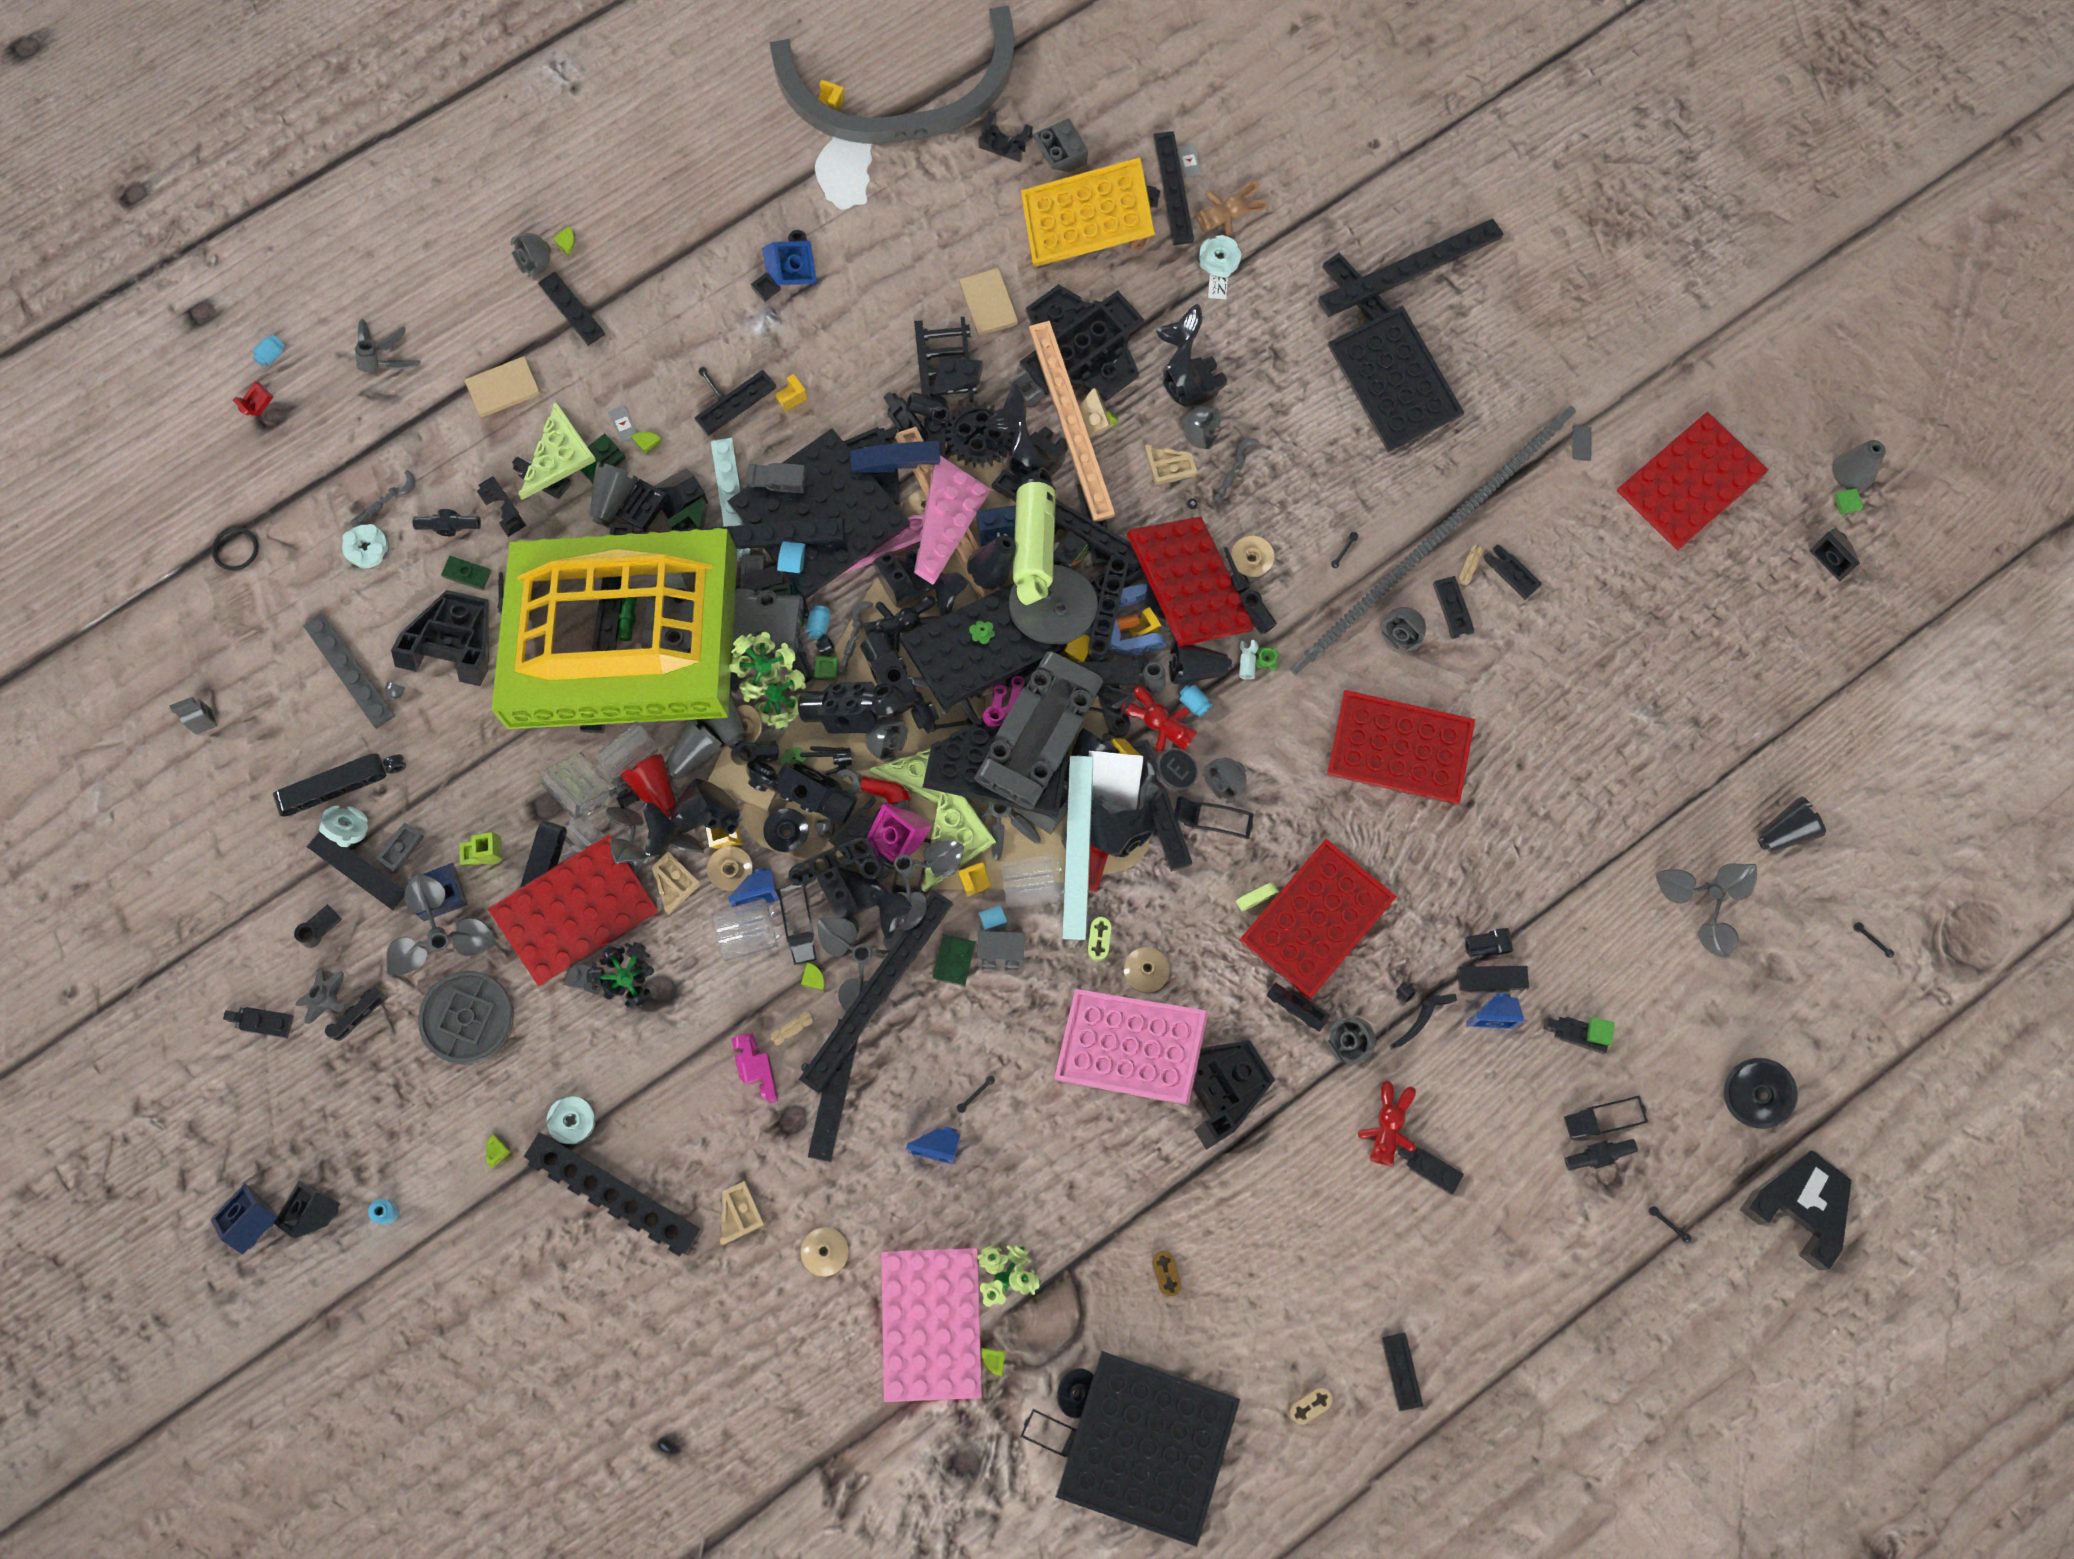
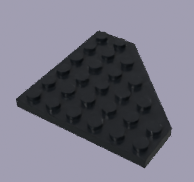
[922,702,1077,818]

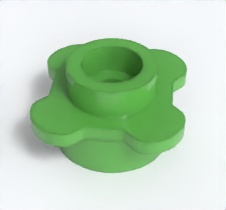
[1256,647,1279,670]

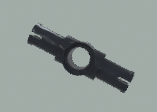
[412,509,481,537]
[1564,1139,1638,1171]

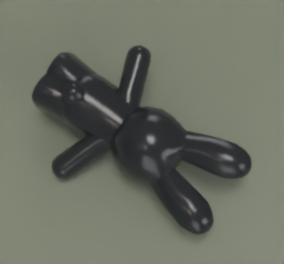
[863,596,940,652]

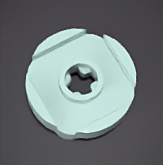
[1199,235,1241,278]
[342,524,389,568]
[319,806,368,847]
[547,1096,596,1145]

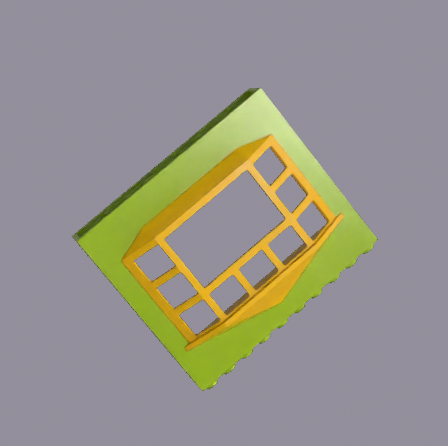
[491,528,738,729]

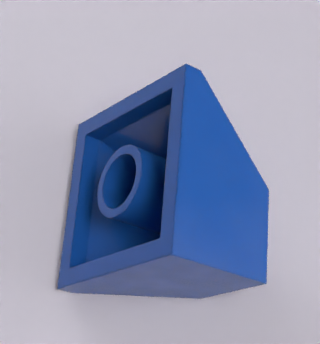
[762,241,817,285]
[728,868,779,912]
[1467,993,1524,1029]
[906,1126,961,1165]

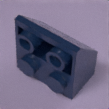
[409,863,468,922]

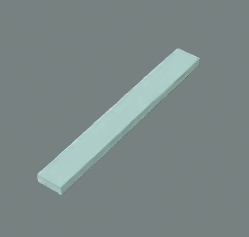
[1063,756,1094,940]

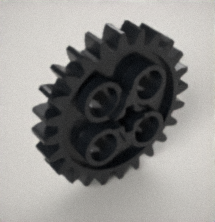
[945,402,1014,468]

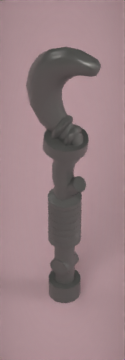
[1213,438,1259,504]
[351,470,415,527]
[838,601,873,675]

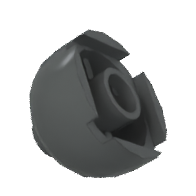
[511,233,551,277]
[1182,406,1220,449]
[1381,607,1426,651]
[865,716,908,762]
[1203,757,1247,803]
[1328,1017,1376,1064]

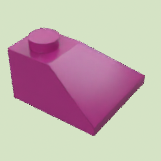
[868,803,931,863]

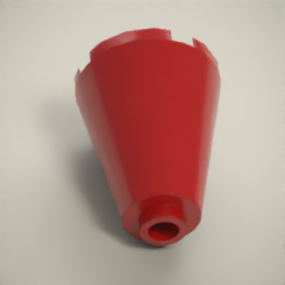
[620,753,676,817]

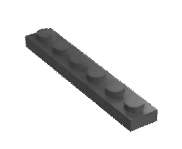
[303,613,395,729]

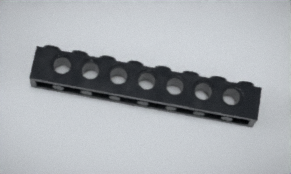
[523,1132,704,1257]

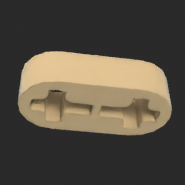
[1289,1388,1332,1424]

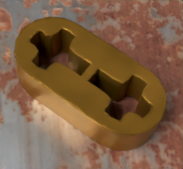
[1152,1251,1181,1297]

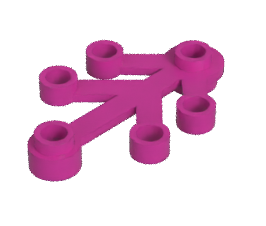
[983,676,1044,728]

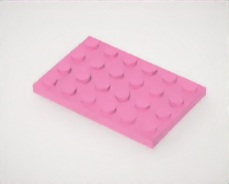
[1054,989,1208,1105]
[881,1248,982,1402]

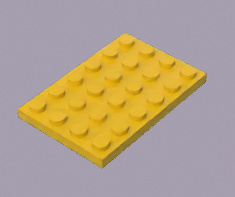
[1021,157,1155,267]

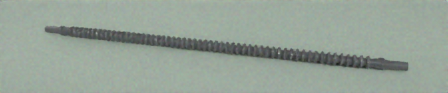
[1290,406,1576,675]

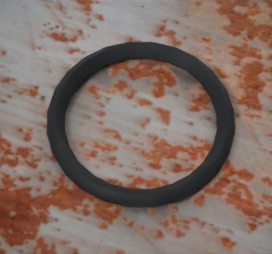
[212,527,259,570]

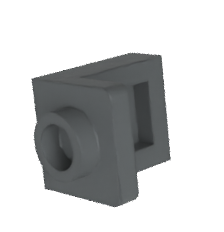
[1010,370,1045,407]
[564,963,601,995]

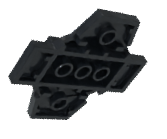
[1020,284,1145,401]

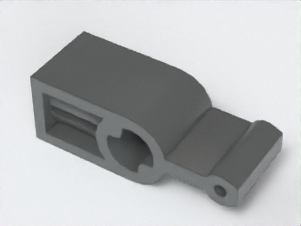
[746,463,806,493]
[169,697,217,734]

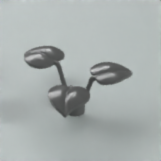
[606,807,704,875]
[858,841,964,930]
[1656,863,1757,958]
[386,873,496,975]
[818,918,920,1012]

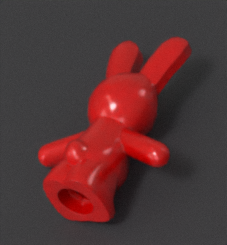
[1121,686,1197,752]
[1358,1081,1416,1167]

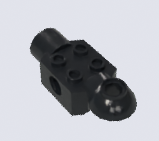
[860,632,939,734]
[798,682,906,734]
[746,759,858,826]

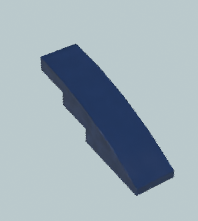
[850,441,940,472]

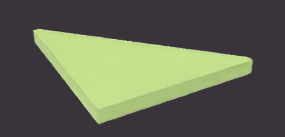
[518,402,596,500]
[869,748,940,804]
[922,792,996,893]

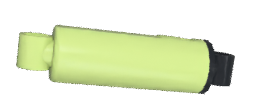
[1013,467,1056,605]

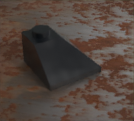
[654,468,708,519]
[1809,527,1860,582]
[274,1180,341,1239]

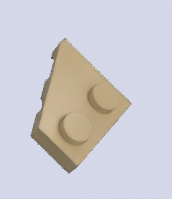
[1079,388,1112,438]
[1144,445,1197,486]
[652,851,701,915]
[720,1181,765,1246]

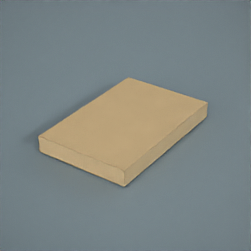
[959,268,1018,336]
[464,356,541,418]
[708,746,781,811]

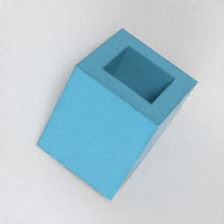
[777,541,805,573]
[978,905,1007,932]

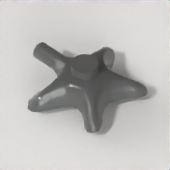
[296,969,344,1024]

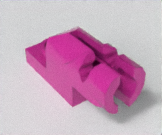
[731,1033,779,1104]

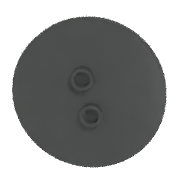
[1009,565,1098,644]
[418,971,514,1065]

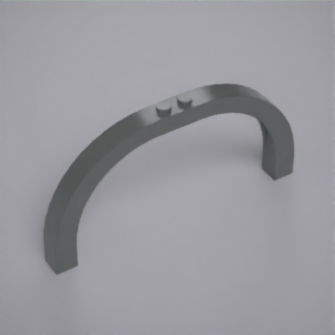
[770,6,1014,144]

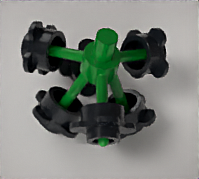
[586,942,654,1008]

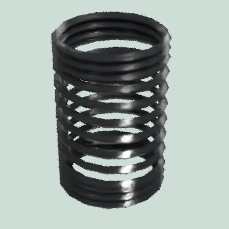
[616,790,640,808]

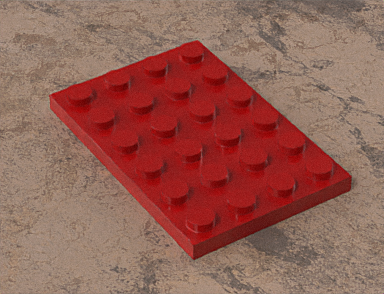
[1617,411,1769,551]
[1127,517,1255,647]
[1327,690,1475,805]
[487,834,658,986]
[1239,839,1397,1000]

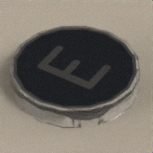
[1155,748,1198,792]

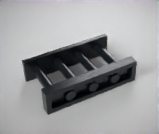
[914,316,977,403]

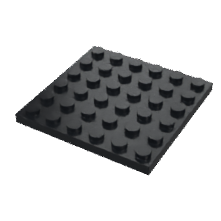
[727,428,910,599]
[1055,1351,1241,1547]

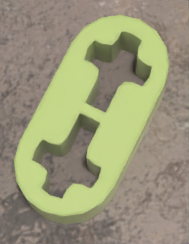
[1236,882,1279,912]
[1088,917,1111,962]

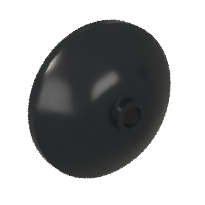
[1724,1058,1798,1129]

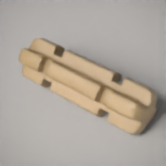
[1458,545,1483,586]
[770,1011,814,1045]

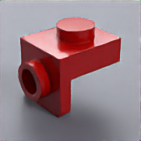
[233,382,274,416]

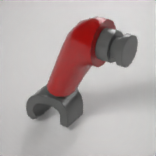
[836,769,912,810]

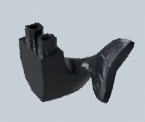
[1156,304,1228,406]
[984,384,1069,479]
[874,551,968,617]
[1090,759,1165,857]
[642,778,740,857]
[816,866,912,939]

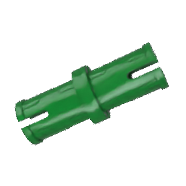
[617,597,637,642]

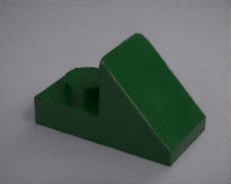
[666,497,707,531]

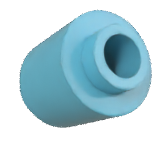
[252,334,285,366]
[805,605,831,640]
[1179,684,1212,717]
[368,1199,399,1225]

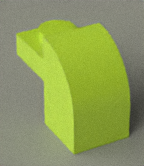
[459,832,502,867]

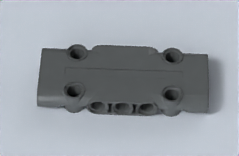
[641,588,803,657]
[974,651,1103,809]

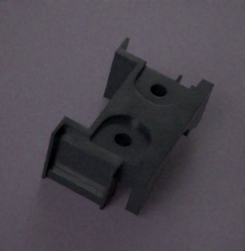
[979,111,1033,162]
[477,476,527,537]

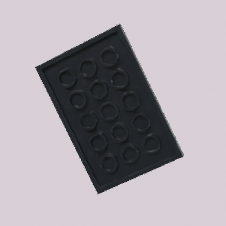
[1327,306,1464,452]
[900,583,1060,710]

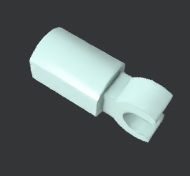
[1239,640,1259,680]

